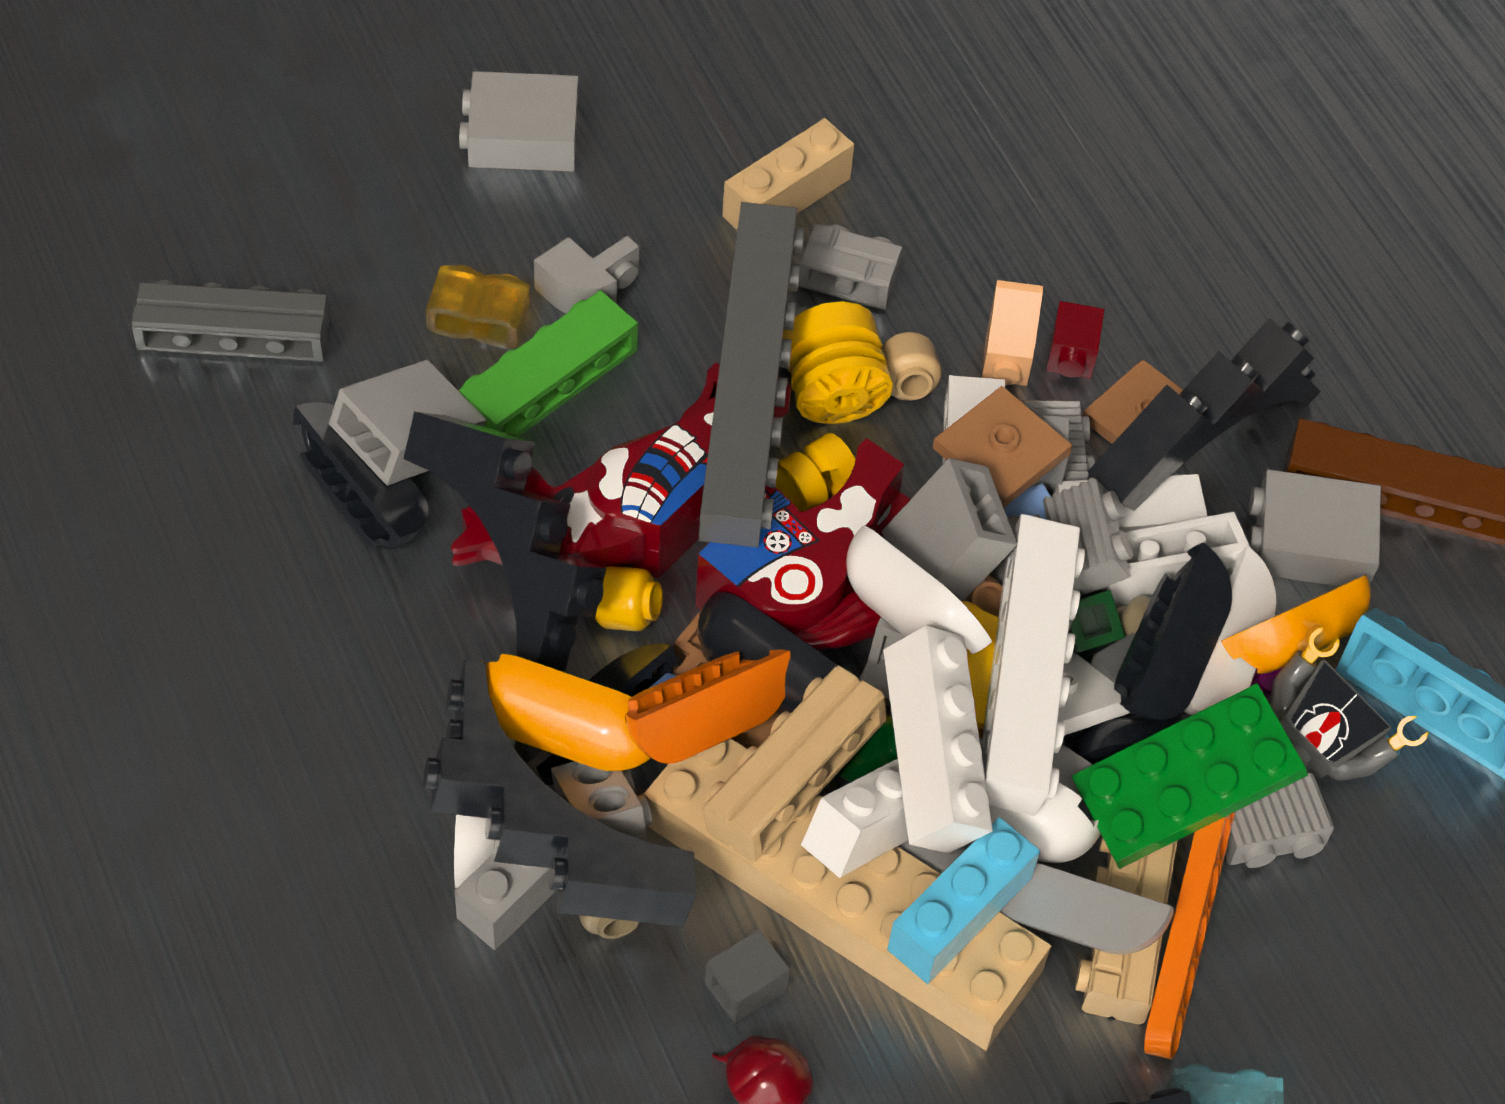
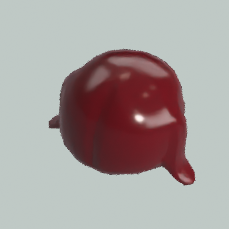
[712,1036,814,1104]

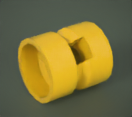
[776,433,856,512]

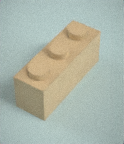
[722,118,855,229]

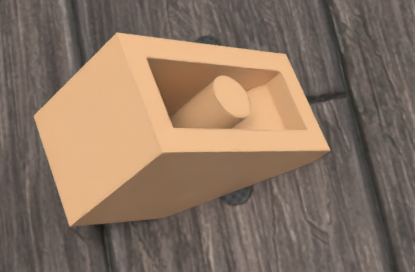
[982,280,1043,386]

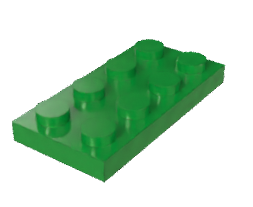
[1071,683,1308,869]

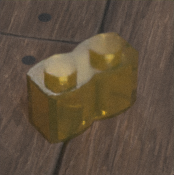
[426,265,530,348]

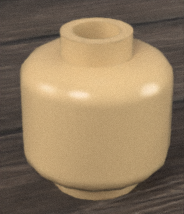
[881,332,942,401]

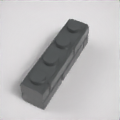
[132,280,331,362]

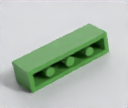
[459,290,638,437]

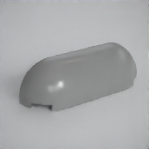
[1000,863,1174,955]

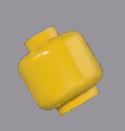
[595,566,663,631]

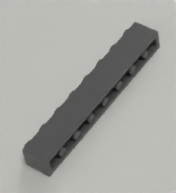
[699,202,805,548]

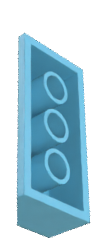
[1336,608,1505,779]

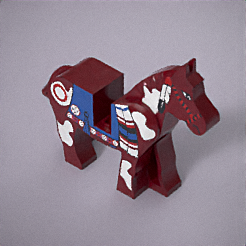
[451,362,911,651]

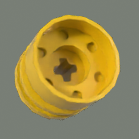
[783,301,893,425]

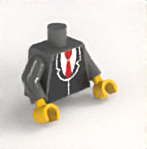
[1269,625,1428,782]

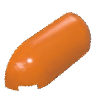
[625,650,791,764]

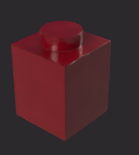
[1046,301,1105,379]

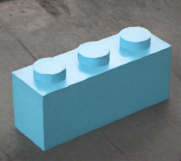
[887,817,1040,985]

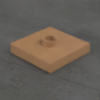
[1082,359,1183,444]
[933,386,1072,508]

